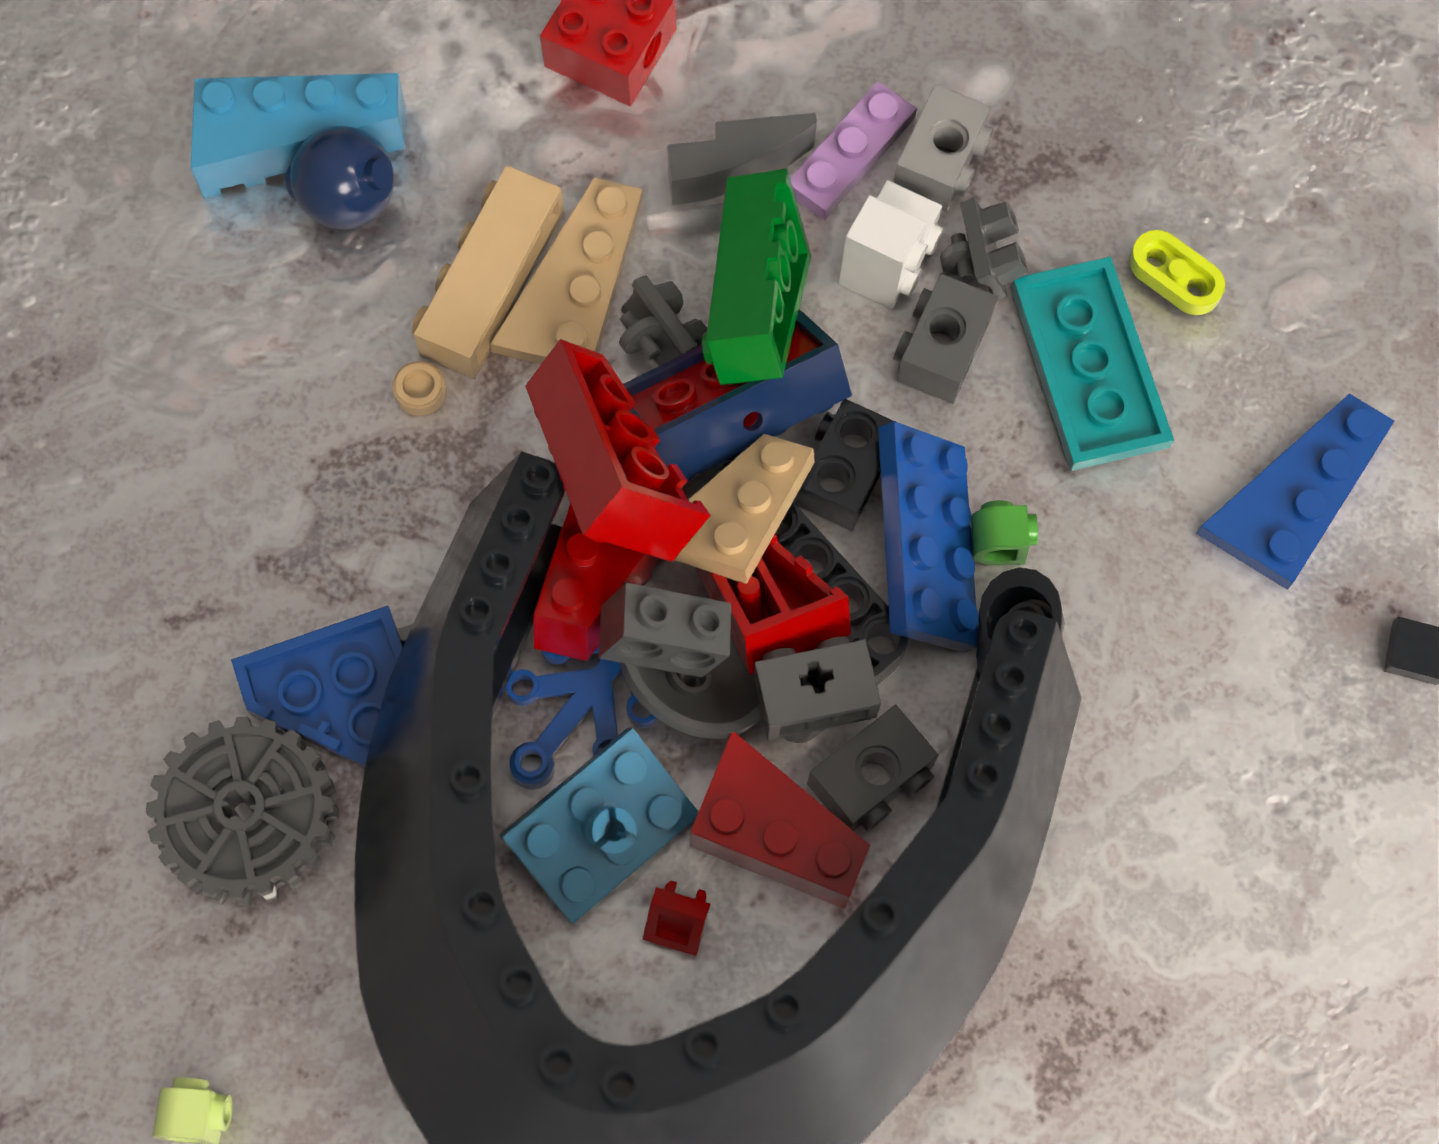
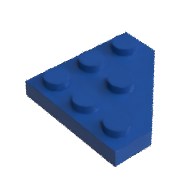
[231,605,403,767]

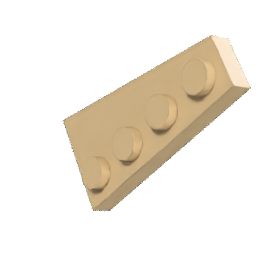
[490,178,643,364]

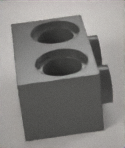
[598,583,731,677]

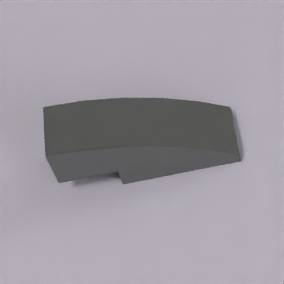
[667,113,817,205]

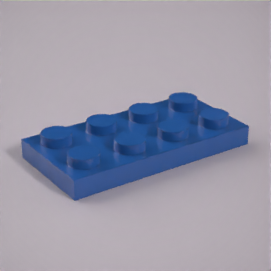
[878,421,979,652]

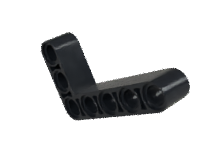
[719,458,909,743]

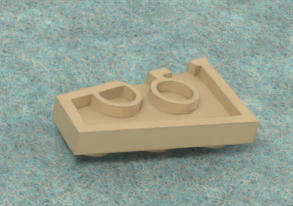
[674,434,815,584]

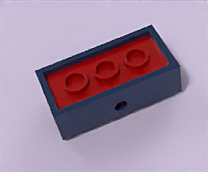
[623,309,852,482]

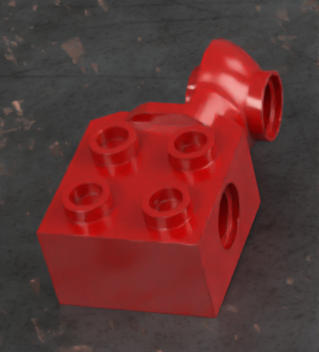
[540,0,677,107]

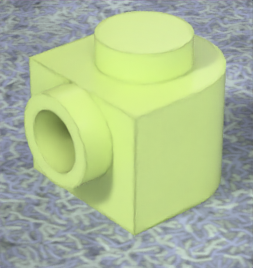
[152,1077,233,1144]

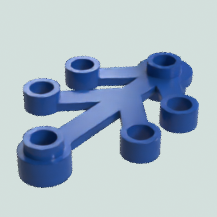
[506,646,658,790]

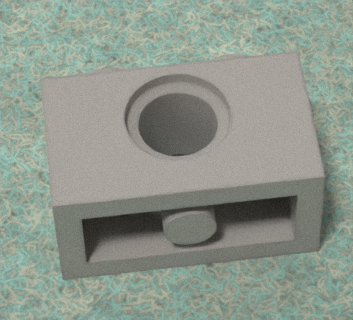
[893,84,994,212]

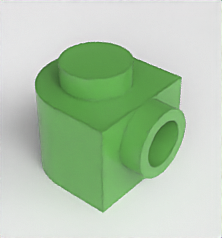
[971,500,1038,565]

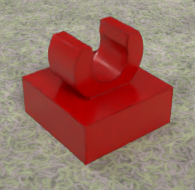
[642,880,711,956]

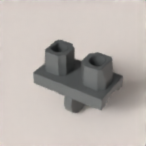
[940,198,1029,301]
[619,275,708,365]

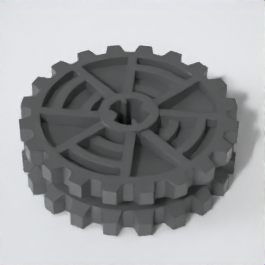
[146,716,339,906]

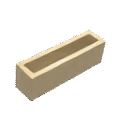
[412,165,564,380]

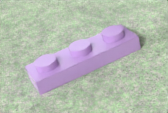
[790,81,917,220]

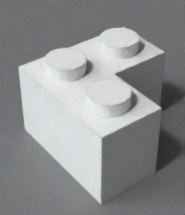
[838,180,945,310]

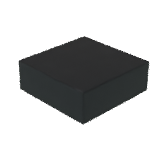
[1384,616,1439,685]

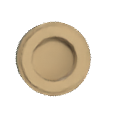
[393,361,447,416]

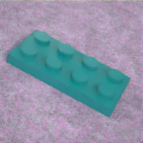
[1010,256,1174,471]

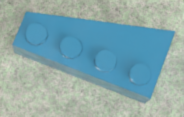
[191,73,406,199]

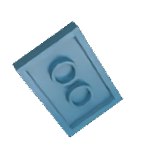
[499,727,699,924]

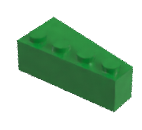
[702,168,812,385]

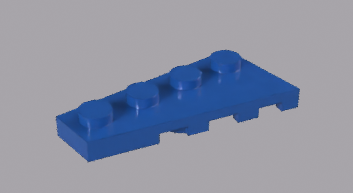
[1196,394,1395,590]

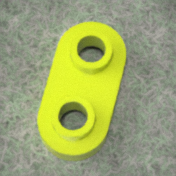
[1129,230,1225,315]

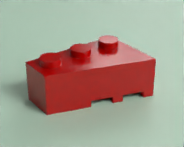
[534,503,661,661]
[695,534,851,674]
[690,732,870,909]

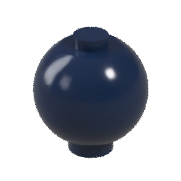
[285,126,394,230]

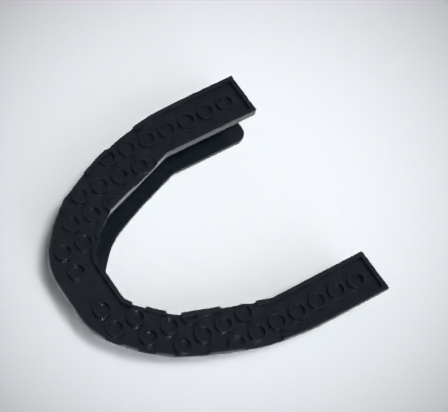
[354,451,1082,1144]

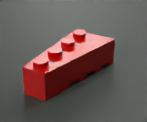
[525,339,711,562]

